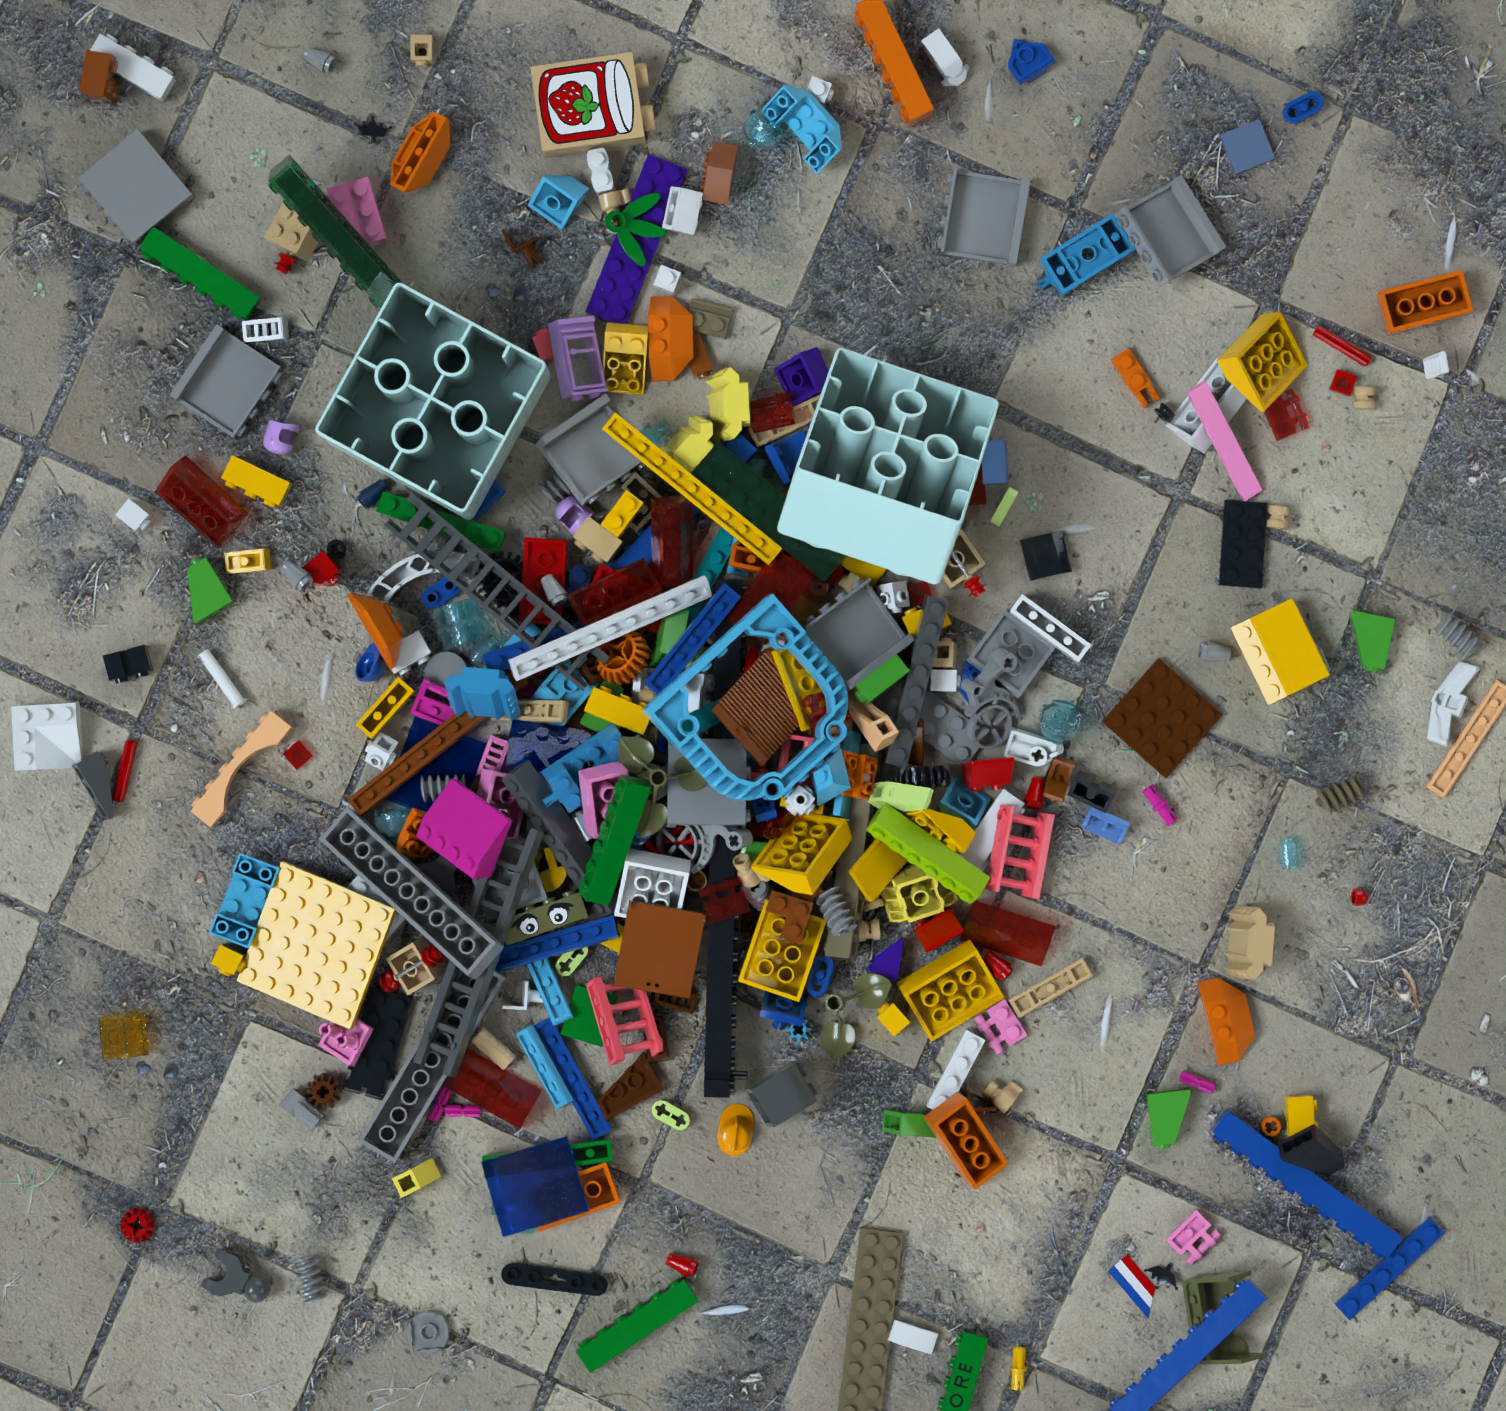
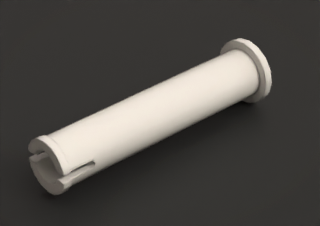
[198,649,247,710]

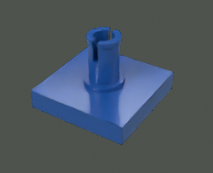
[759,991,808,1030]

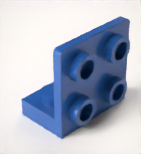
[764,431,806,487]

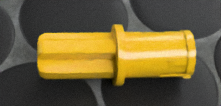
[1010,1346,1027,1390]

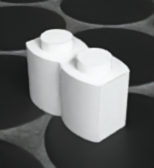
[587,148,614,196]

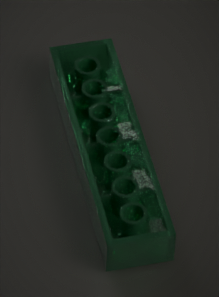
[268,154,403,308]
[691,441,848,585]

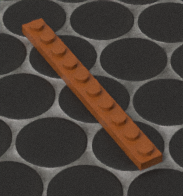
[347,669,529,818]

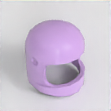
[263,420,300,455]
[555,495,594,535]

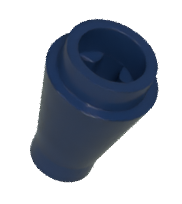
[356,479,388,510]

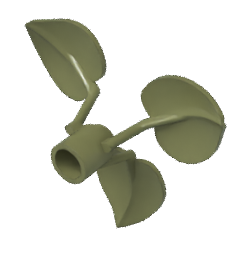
[618,736,707,837]
[803,965,892,1060]

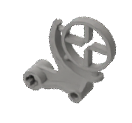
[961,647,1020,750]
[656,822,753,874]

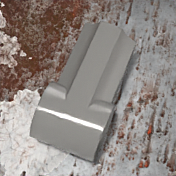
[279,1088,324,1129]

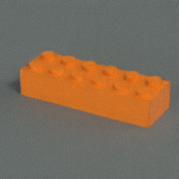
[853,0,934,127]

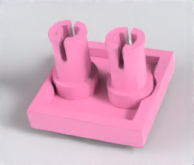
[318,1018,373,1067]

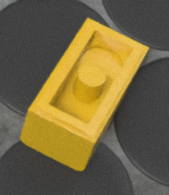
[224,548,271,574]

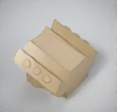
[1224,905,1275,980]

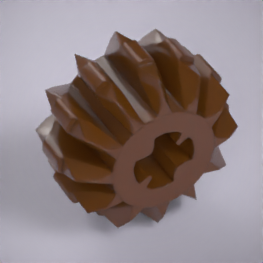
[305,1073,342,1110]

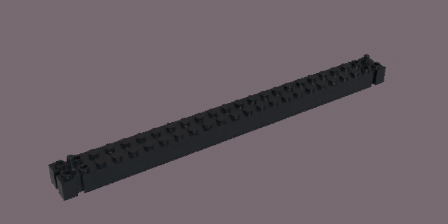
[704,579,759,1098]

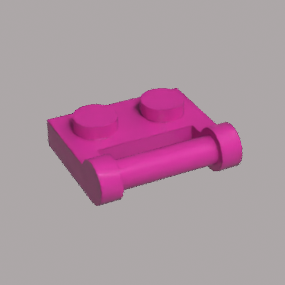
[410,677,455,725]

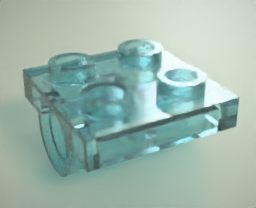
[432,598,486,651]

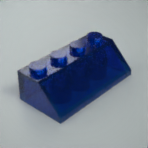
[505,719,597,774]

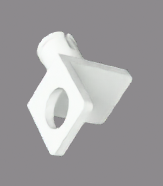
[500,980,543,1010]

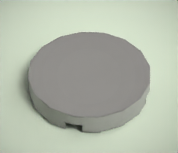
[425,651,467,687]
[407,1310,450,1354]

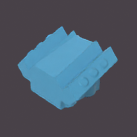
[444,667,521,722]

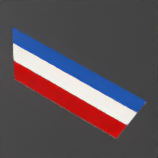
[1108,1254,1155,1318]

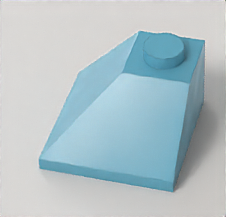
[527,174,589,229]
[809,748,851,806]
[939,777,991,830]

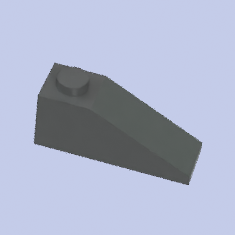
[71,751,113,820]

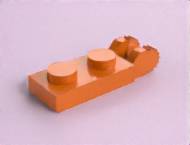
[1111,348,1160,409]

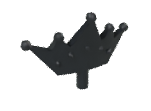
[354,116,392,143]
[1144,1264,1178,1290]

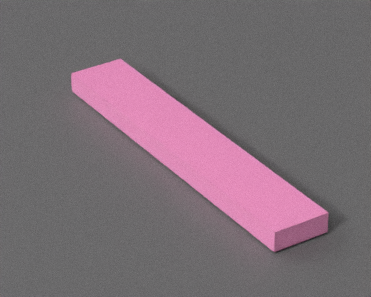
[1186,381,1262,501]

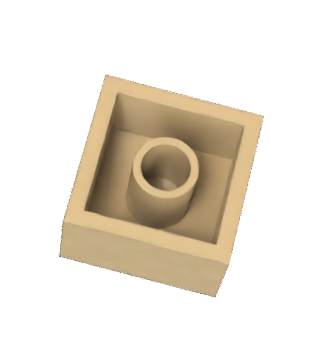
[572,516,624,564]

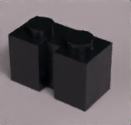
[103,645,153,684]
[1067,770,1118,813]

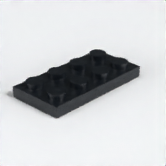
[1218,500,1268,589]

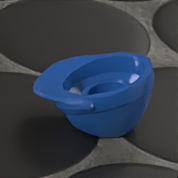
[355,643,385,682]

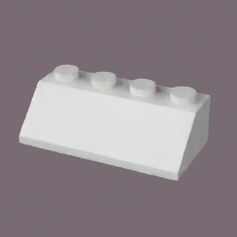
[1165,358,1247,453]

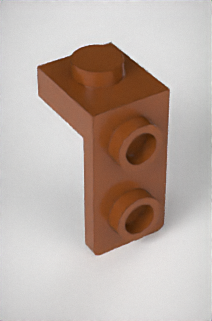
[688,332,714,380]
[1043,756,1075,802]

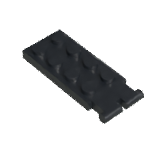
[342,986,413,1101]

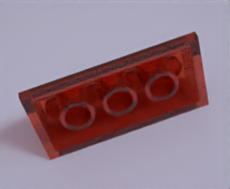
[155,455,248,549]
[651,495,694,588]
[726,552,815,645]
[567,558,663,628]
[959,901,1055,966]
[445,1048,542,1129]

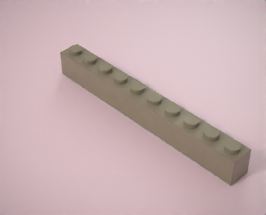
[824,744,885,961]

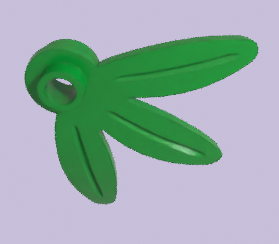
[605,193,666,266]

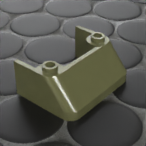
[1183,1271,1266,1364]

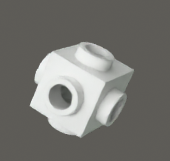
[876,581,910,614]
[364,732,399,771]
[785,785,816,817]

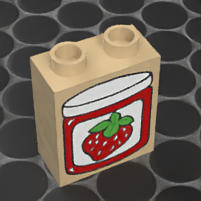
[530,52,656,158]

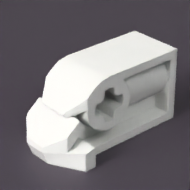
[920,28,969,87]
[1004,727,1064,766]

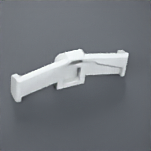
[1427,661,1480,747]

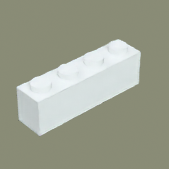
[91,34,176,102]
[1008,594,1091,663]
[958,789,1025,872]
[925,1029,985,1110]

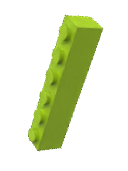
[866,803,990,904]

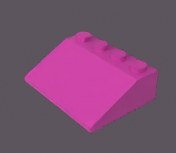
[416,779,512,879]

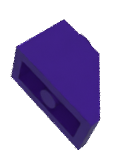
[868,939,904,982]

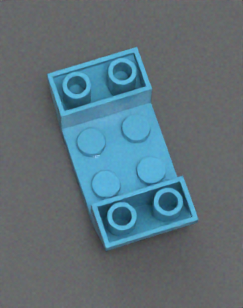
[761,84,842,174]
[530,659,603,733]
[209,853,280,948]

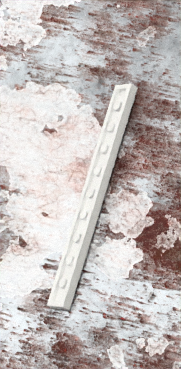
[508,575,712,681]

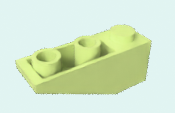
[868,781,934,812]

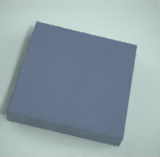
[1219,119,1275,175]

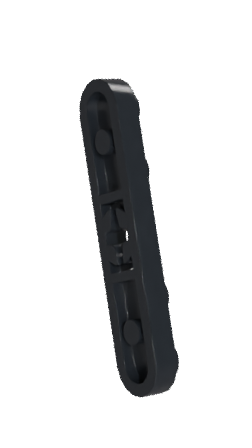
[501,1263,608,1296]

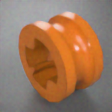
[1260,1117,1281,1136]

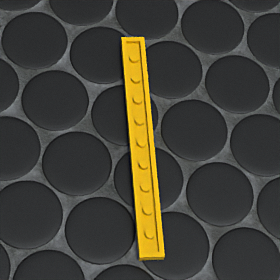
[602,412,783,565]

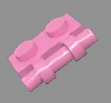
[974,999,1027,1054]
[1165,1209,1221,1265]

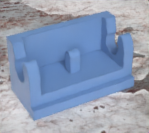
[982,440,1009,485]
[1080,806,1130,845]

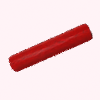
[1313,325,1372,366]
[112,739,138,802]

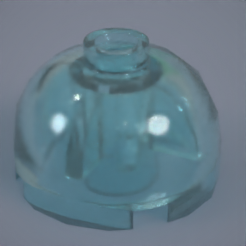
[743,109,786,150]
[1038,700,1082,743]
[374,807,409,842]

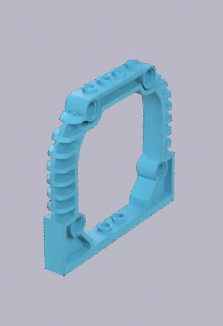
[642,593,848,801]

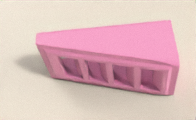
[476,735,511,777]

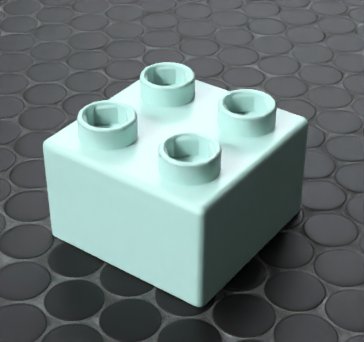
[315,283,551,520]
[777,348,999,585]

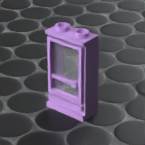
[547,316,609,402]

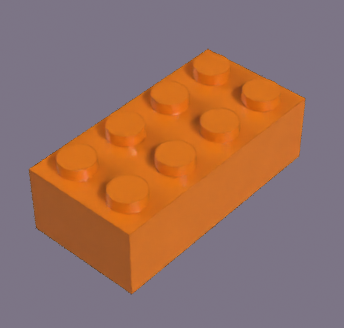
[1376,270,1473,336]
[923,1092,1009,1190]
[525,1162,621,1232]

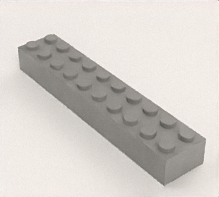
[319,807,504,980]
[358,970,507,1163]

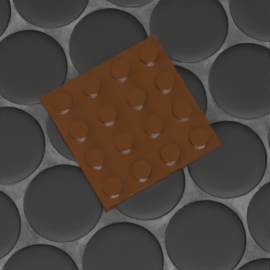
[1102,658,1223,779]

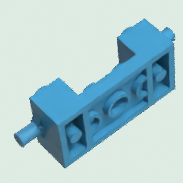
[1035,213,1136,297]
[541,723,640,813]

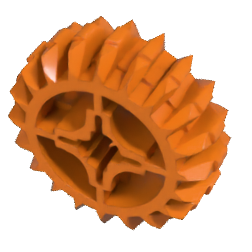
[596,631,650,685]

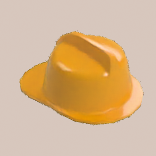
[717,1104,754,1156]

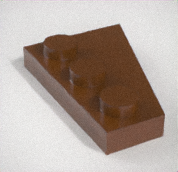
[597,1052,664,1121]

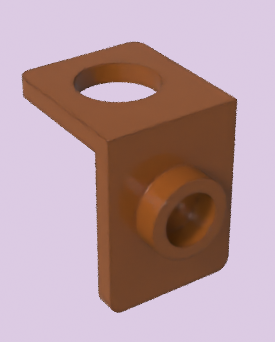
[966,1086,996,1115]

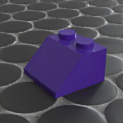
[774,347,829,407]

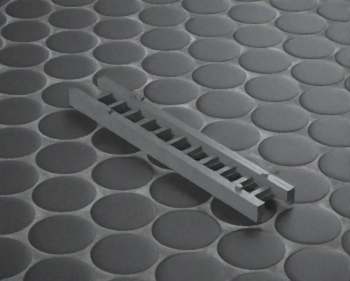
[384,492,610,691]
[413,821,544,1077]

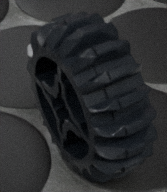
[476,551,523,609]
[893,765,951,788]

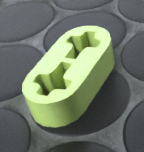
[990,487,1018,527]
[555,947,588,976]
[652,1100,690,1130]

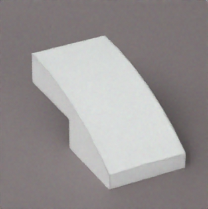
[888,1320,938,1354]

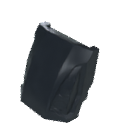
[1020,531,1072,581]

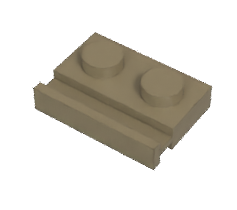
[688,298,733,339]

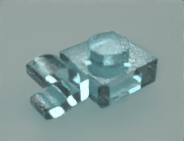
[639,420,670,446]

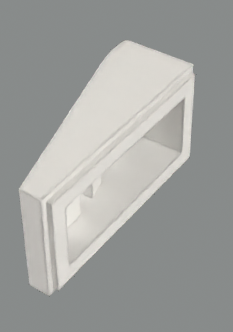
[242,317,289,343]
[1423,351,1449,379]

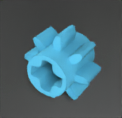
[785,1019,812,1043]

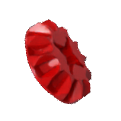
[120,1208,155,1243]

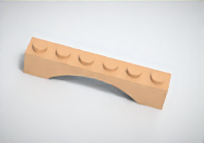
[847,686,899,752]
[191,711,294,828]

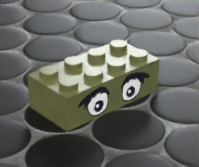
[505,889,590,946]

